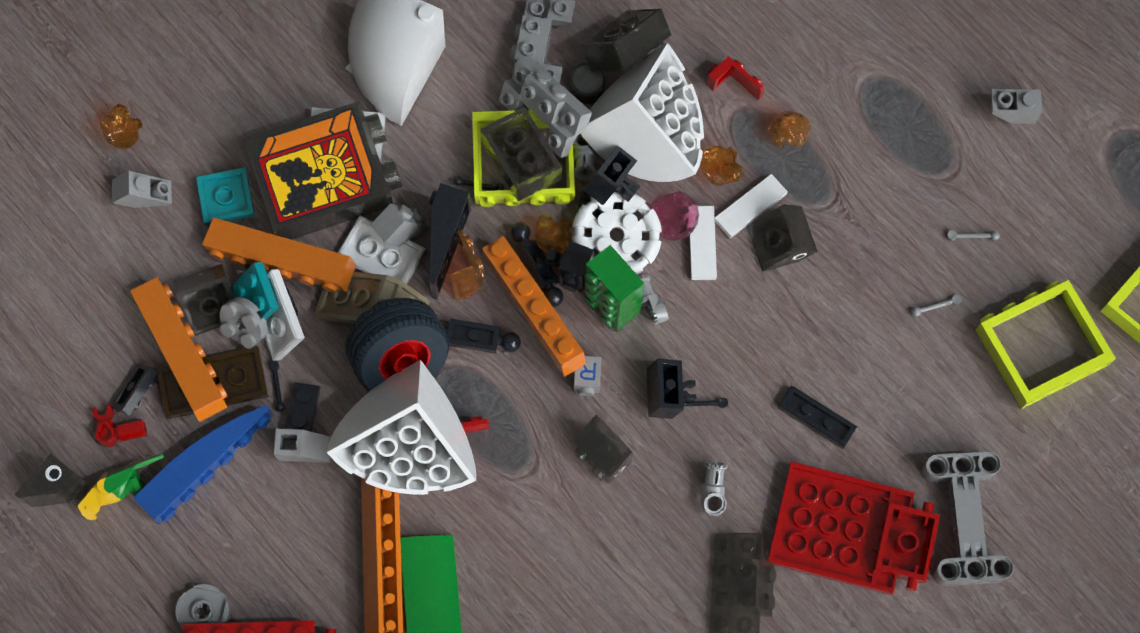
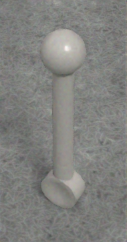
[947,230,1000,241]
[911,295,962,316]

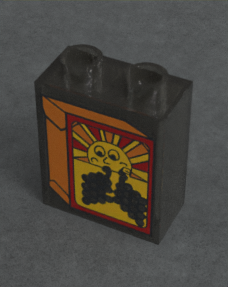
[243,101,402,240]

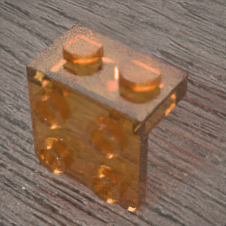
[449,229,486,300]

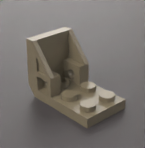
[313,272,430,324]

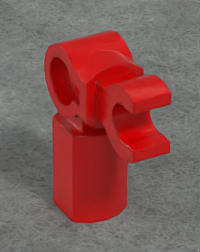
[92,404,148,448]

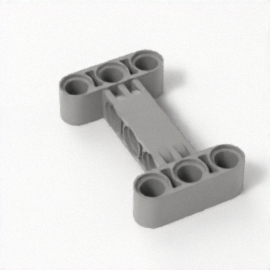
[921,452,1014,586]

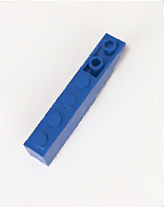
[133,405,273,524]

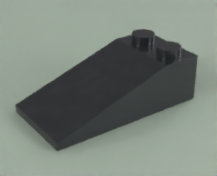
[429,183,471,299]

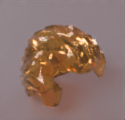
[100,104,143,149]
[769,111,810,148]
[700,146,744,186]
[535,214,573,254]

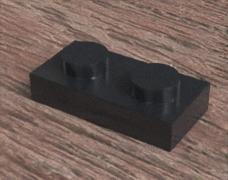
[111,363,158,416]
[285,382,321,432]

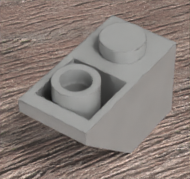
[991,89,1042,124]
[112,171,172,208]
[371,203,431,245]
[274,429,331,463]

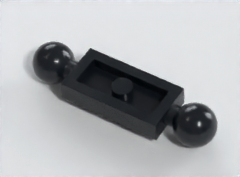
[511,222,564,307]
[440,318,521,354]

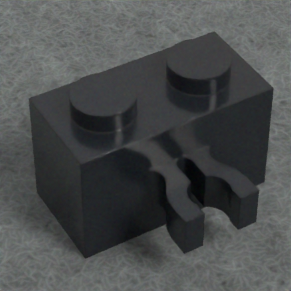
[583,145,640,205]
[546,241,594,292]
[647,358,696,419]

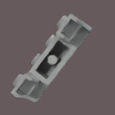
[511,0,575,83]
[499,56,592,158]

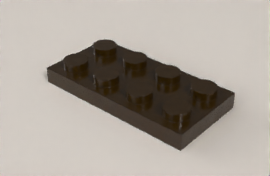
[157,346,269,419]

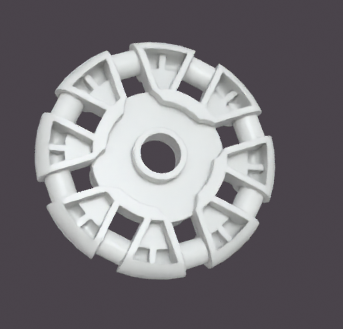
[572,192,662,275]

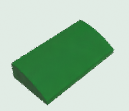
[400,535,462,633]

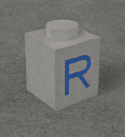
[574,356,602,396]

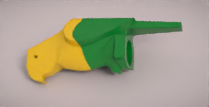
[78,453,164,520]

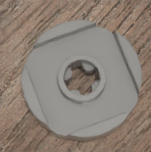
[220,297,267,349]
[175,584,231,628]

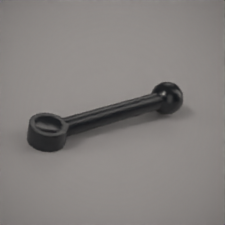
[453,176,504,191]
[269,360,285,412]
[684,398,728,409]

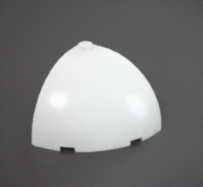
[348,0,445,126]
[580,43,704,182]
[327,360,476,494]

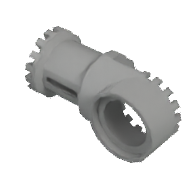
[573,134,596,182]
[639,275,669,325]
[700,461,728,516]

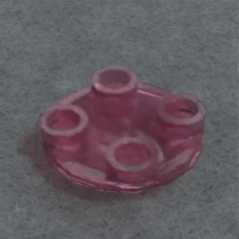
[651,191,699,241]

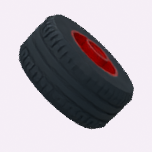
[345,298,449,391]

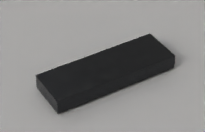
[778,385,858,449]

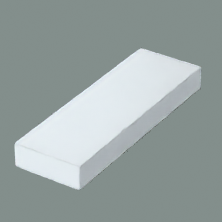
[715,174,788,239]
[689,206,717,280]

